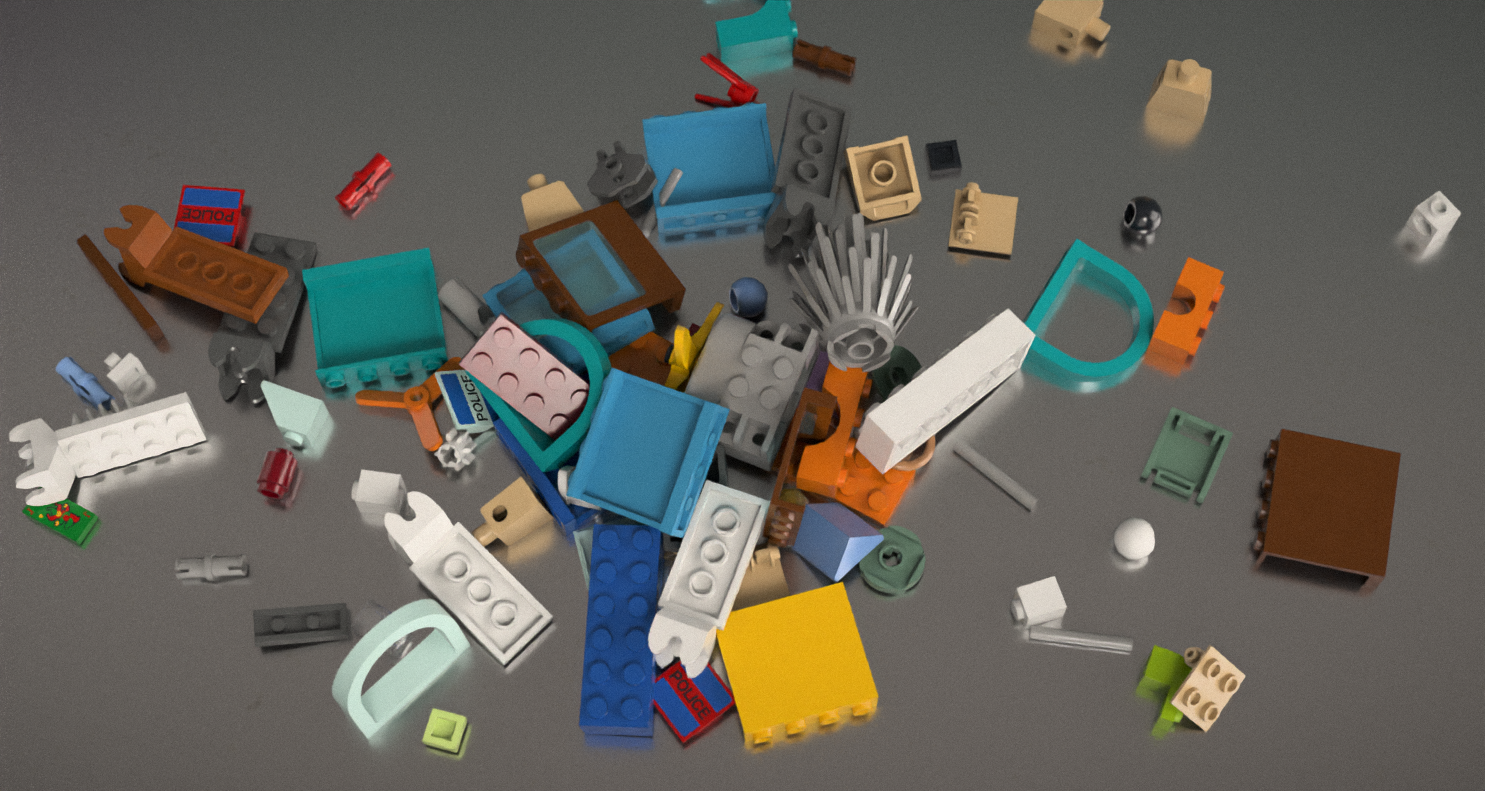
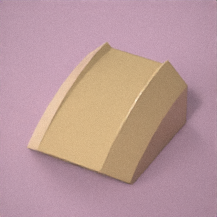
[844,136,921,221]

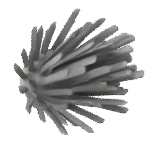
[788,213,919,372]

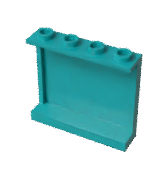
[302,248,449,388]

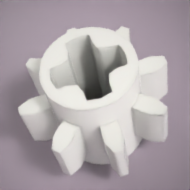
[434,428,477,471]

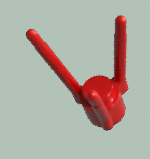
[694,53,759,108]

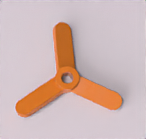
[355,357,465,452]

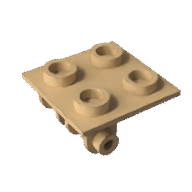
[948,182,1018,255]
[730,542,790,612]
[1170,645,1245,732]

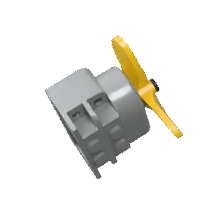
[664,302,820,471]

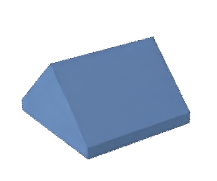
[791,502,884,583]

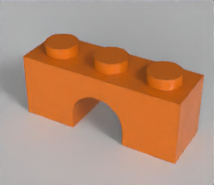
[1147,257,1225,364]

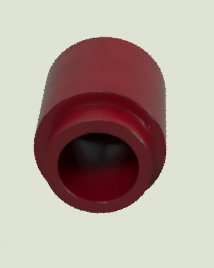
[256,448,298,499]

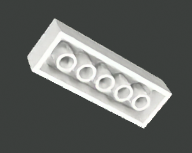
[855,309,1036,475]

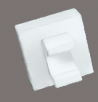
[104,352,147,395]

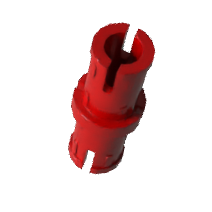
[335,153,391,211]

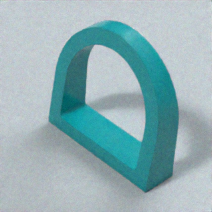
[1022,239,1154,382]
[465,318,612,472]

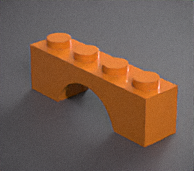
[796,361,873,498]

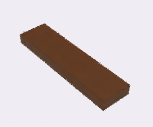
[77,234,165,343]

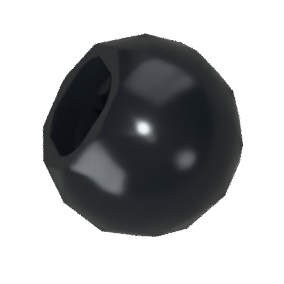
[1123,196,1163,236]

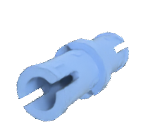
[56,357,115,411]

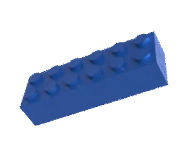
[579,524,664,736]

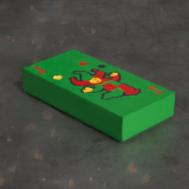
[22,486,98,546]

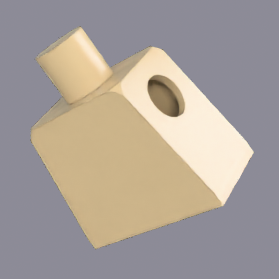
[1032,0,1111,46]
[1146,59,1212,123]
[521,174,590,252]
[472,476,554,547]

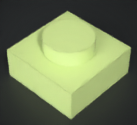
[422,708,467,753]

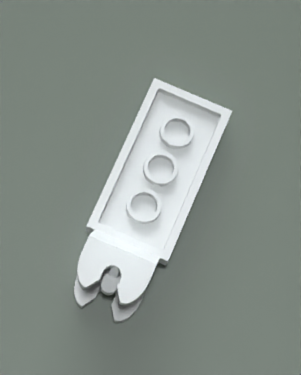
[9,392,206,506]
[648,480,770,678]
[384,491,553,666]

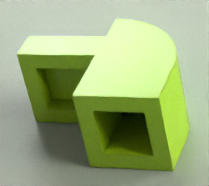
[1139,645,1193,731]

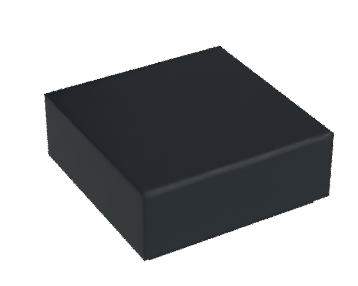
[925,140,962,176]

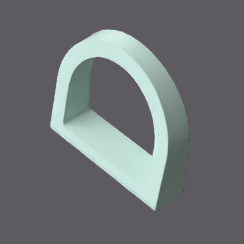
[332,599,471,739]

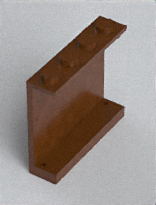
[1253,429,1401,588]

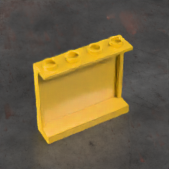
[715,582,879,743]

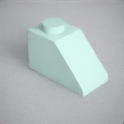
[261,380,329,447]

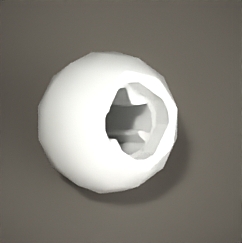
[1114,517,1155,560]

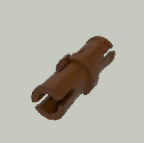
[792,39,857,76]

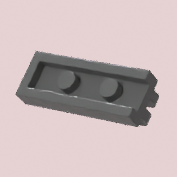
[253,603,348,647]

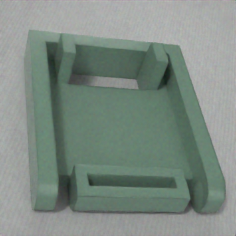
[1141,407,1233,503]

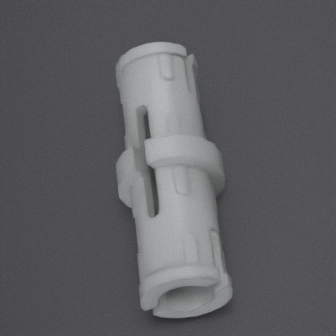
[175,553,247,580]

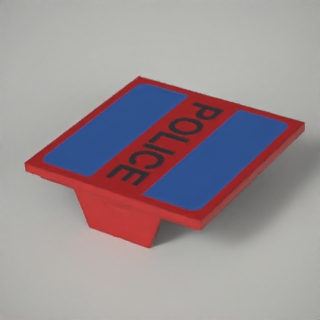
[173,185,245,247]
[654,660,735,743]

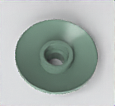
[871,345,922,401]

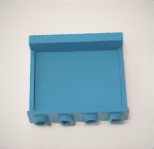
[642,103,776,233]
[566,368,730,538]

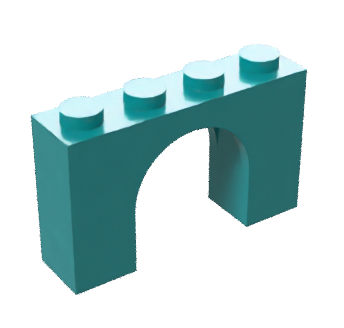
[715,0,798,63]

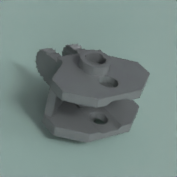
[587,141,658,209]

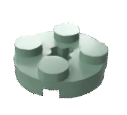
[859,525,926,594]

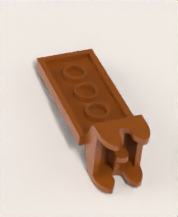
[104,205,289,324]

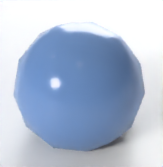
[729,277,768,317]

